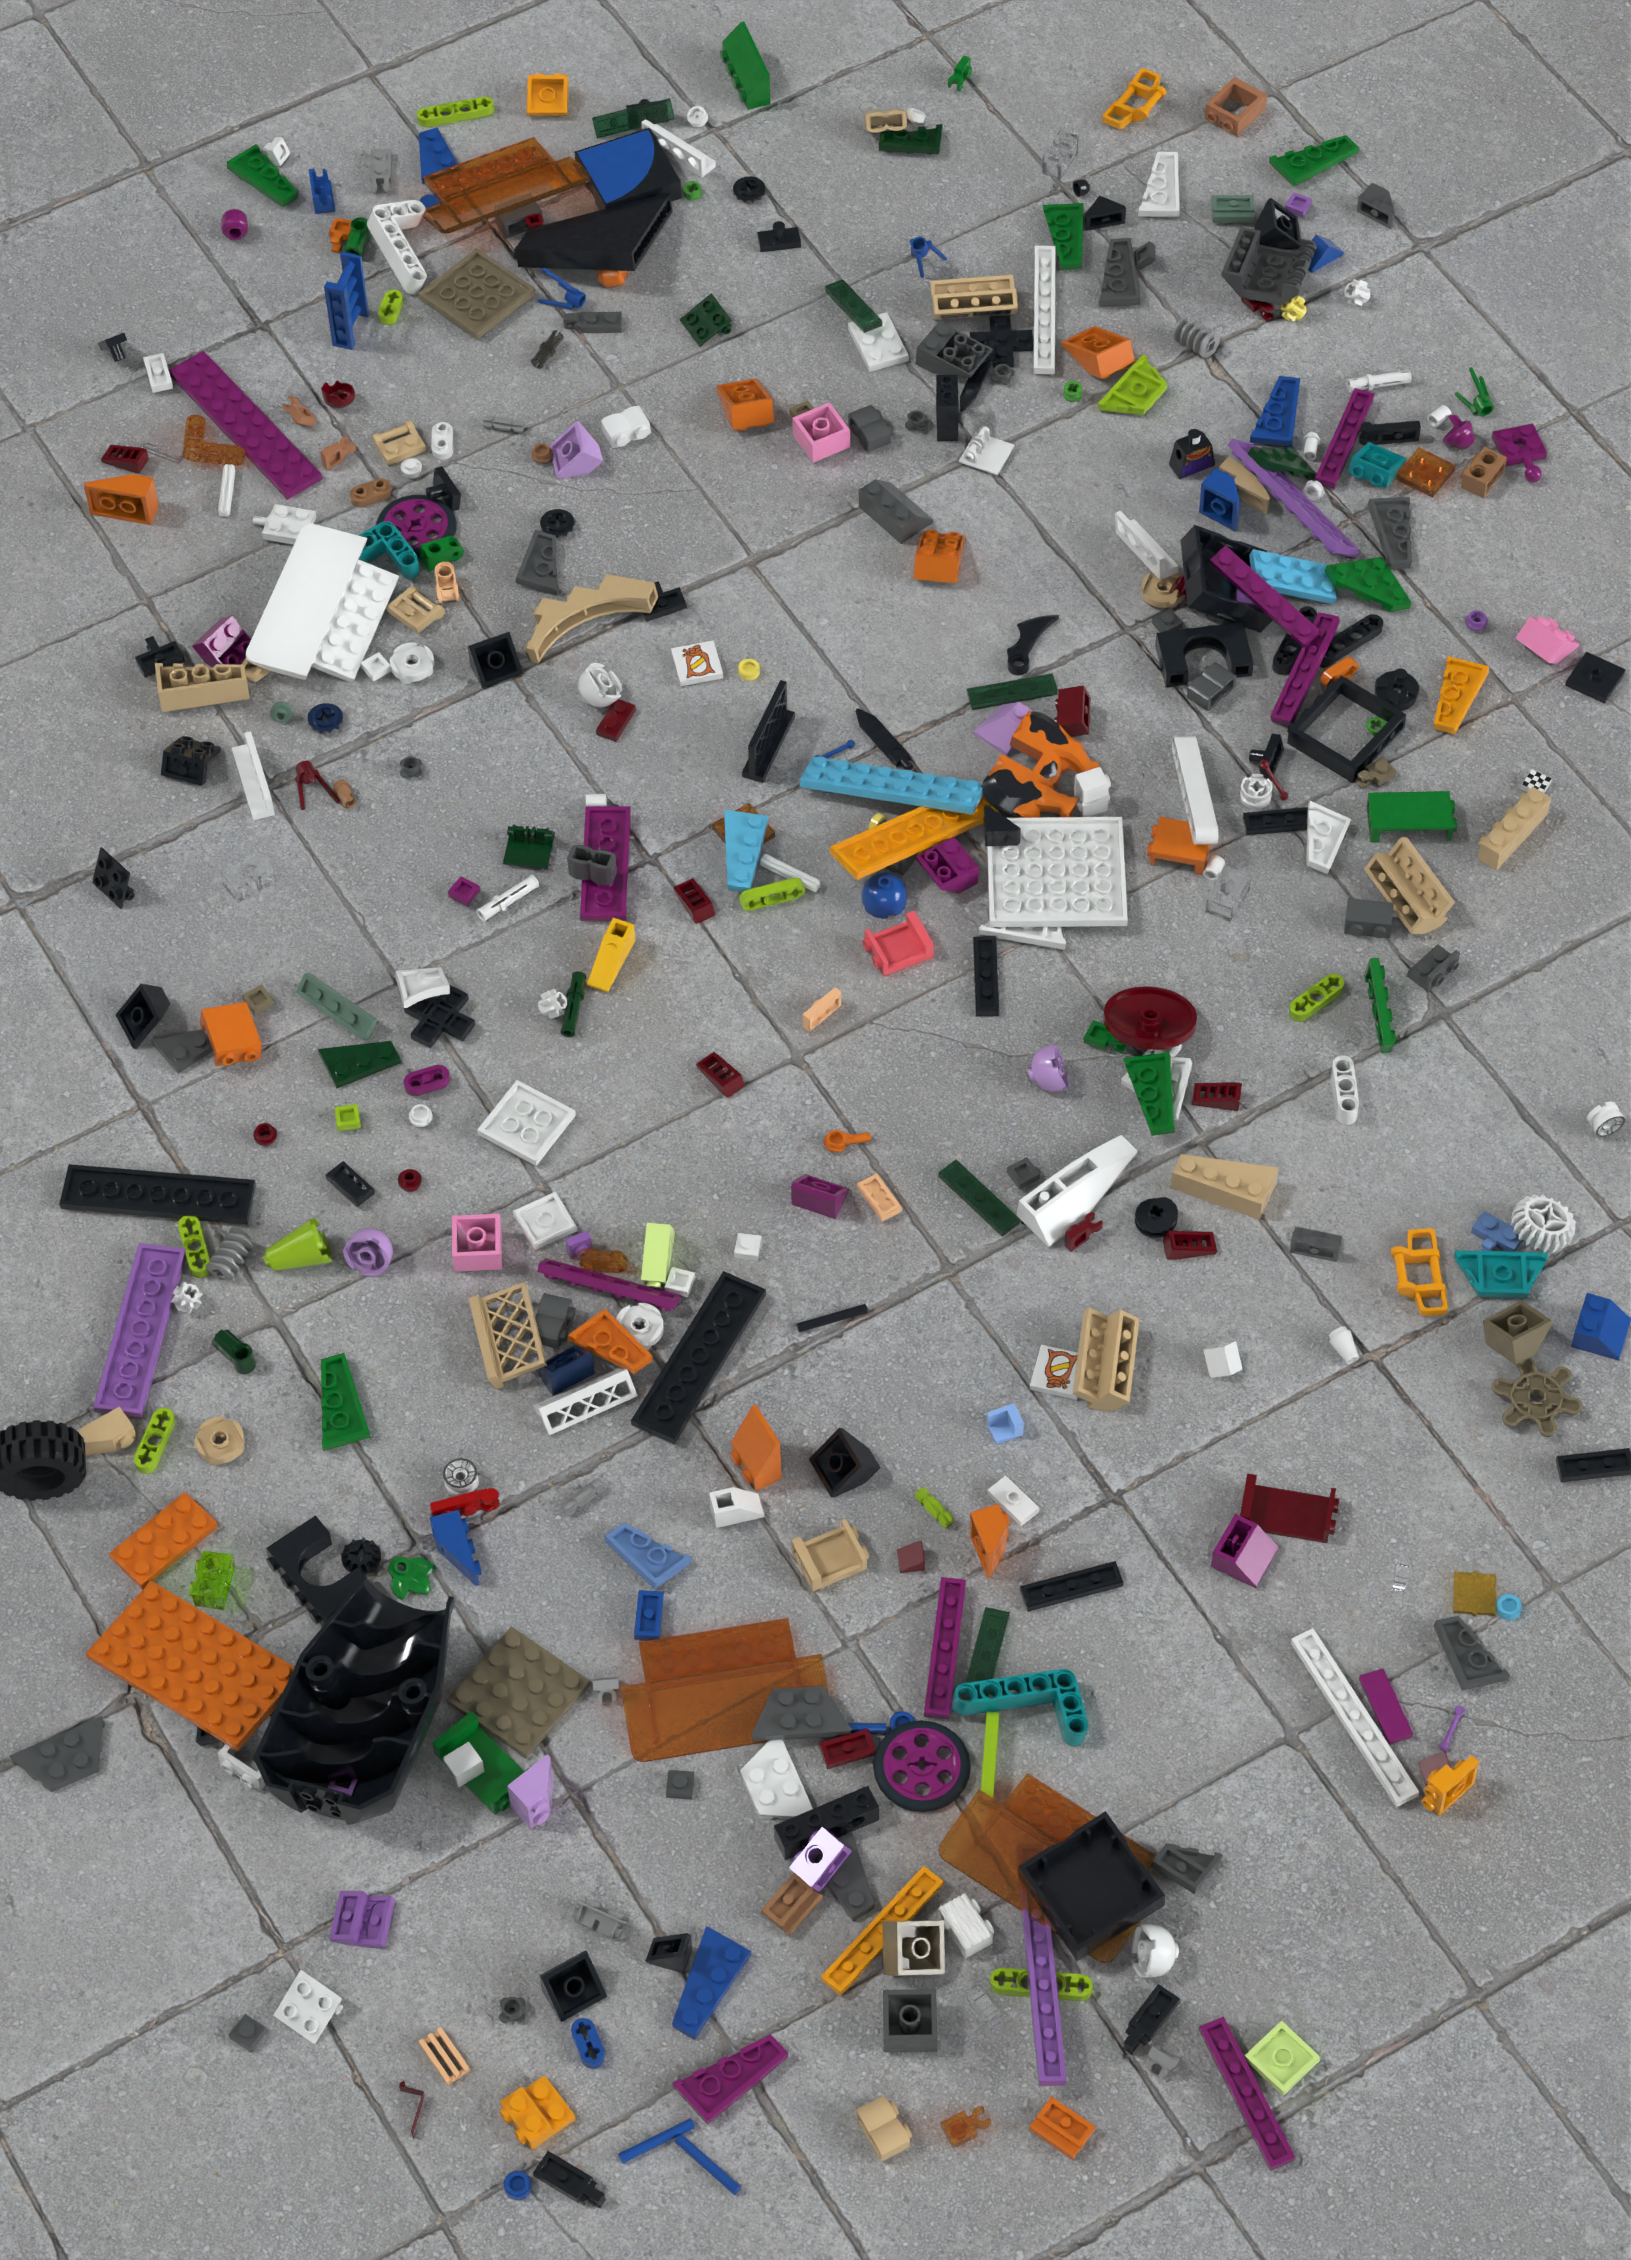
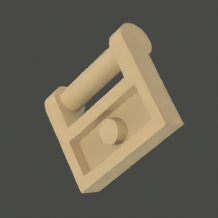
[371,420,426,466]
[386,586,445,634]

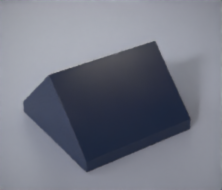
[535,1345,595,1396]

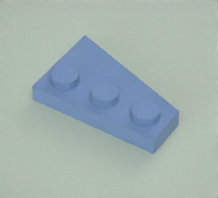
[604,1523,692,1589]

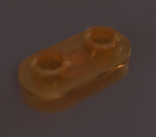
[579,1249,628,1273]

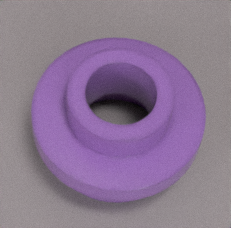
[1465,610,1488,631]

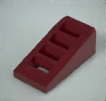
[101,444,149,474]
[673,878,715,924]
[696,1052,744,1098]
[1192,1082,1242,1111]
[1163,1231,1217,1260]

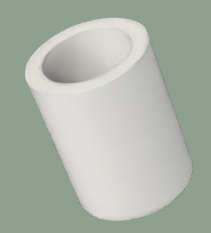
[1427,405,1451,428]
[586,794,607,806]
[1203,855,1225,881]

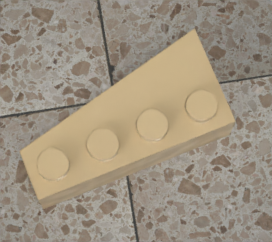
[155,663,250,712]
[1171,1154,1279,1220]

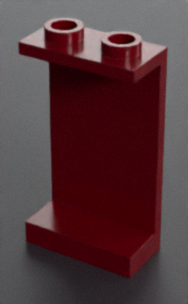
[1240,1473,1340,1543]

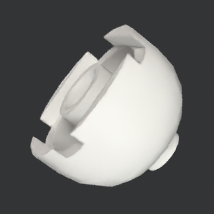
[578,663,622,708]
[1131,1924,1179,1978]

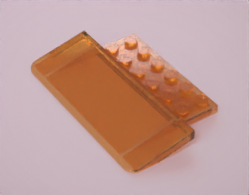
[423,137,590,234]
[621,1618,829,1762]
[938,1773,1156,1963]

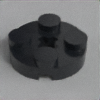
[1374,668,1419,711]

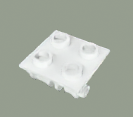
[959,426,1015,475]
[273,1970,343,2044]

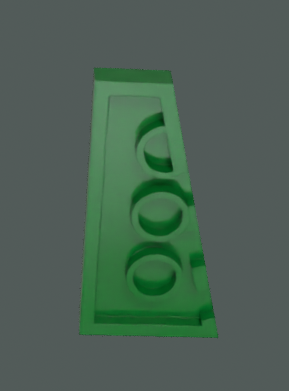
[1043,203,1084,270]
[1364,958,1396,1053]
[1123,1052,1175,1136]

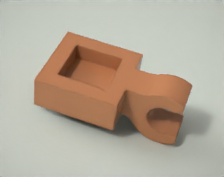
[282,395,317,427]
[320,436,356,471]

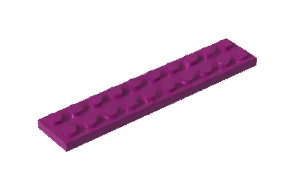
[169,351,322,500]

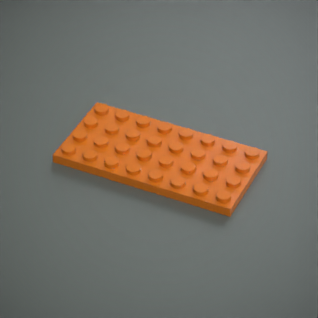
[85,1581,294,1751]

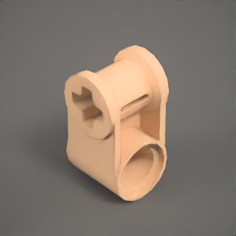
[435,562,460,604]

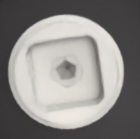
[687,106,708,127]
[906,108,926,124]

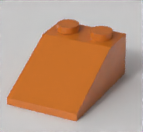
[1061,326,1135,379]
[716,378,774,431]
[84,474,159,525]
[730,1404,782,1491]

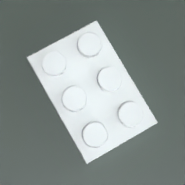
[848,312,909,372]

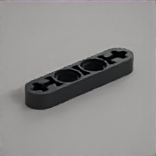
[1272,606,1317,675]
[1319,614,1383,668]

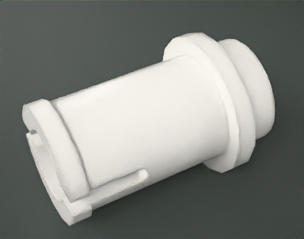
[1303,432,1321,461]

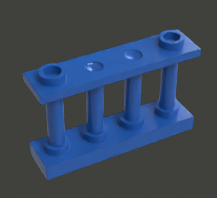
[324,252,369,350]

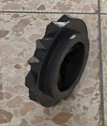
[733,176,766,203]
[540,509,575,539]
[341,1537,381,1575]

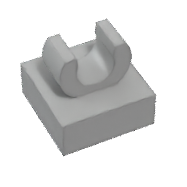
[593,1677,619,1703]
[1147,2044,1181,2078]

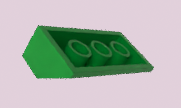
[720,21,770,110]

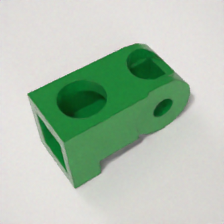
[420,536,464,572]

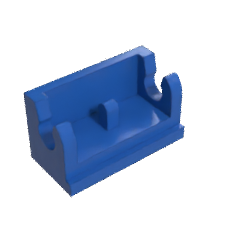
[308,168,335,214]

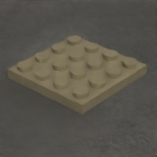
[418,249,536,340]
[447,1626,590,1759]

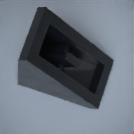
[1085,195,1126,231]
[984,805,1021,846]
[646,1933,693,1974]

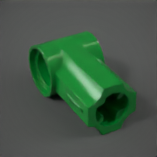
[344,217,371,257]

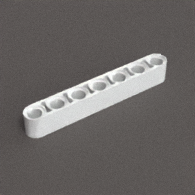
[1172,736,1218,845]

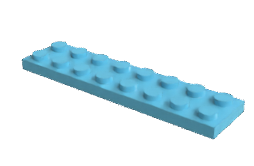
[800,756,983,814]

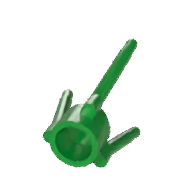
[1455,367,1494,416]

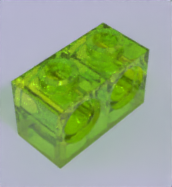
[189,1551,235,1610]

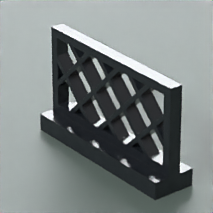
[742,680,795,783]

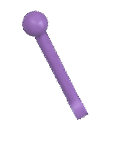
[1439,1706,1465,1752]

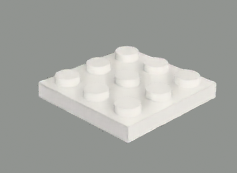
[477,1080,576,1166]

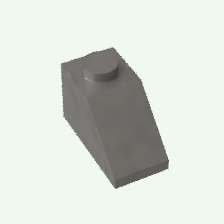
[1357,183,1395,229]

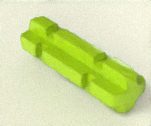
[915,1487,954,1528]

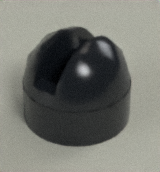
[1073,179,1090,197]

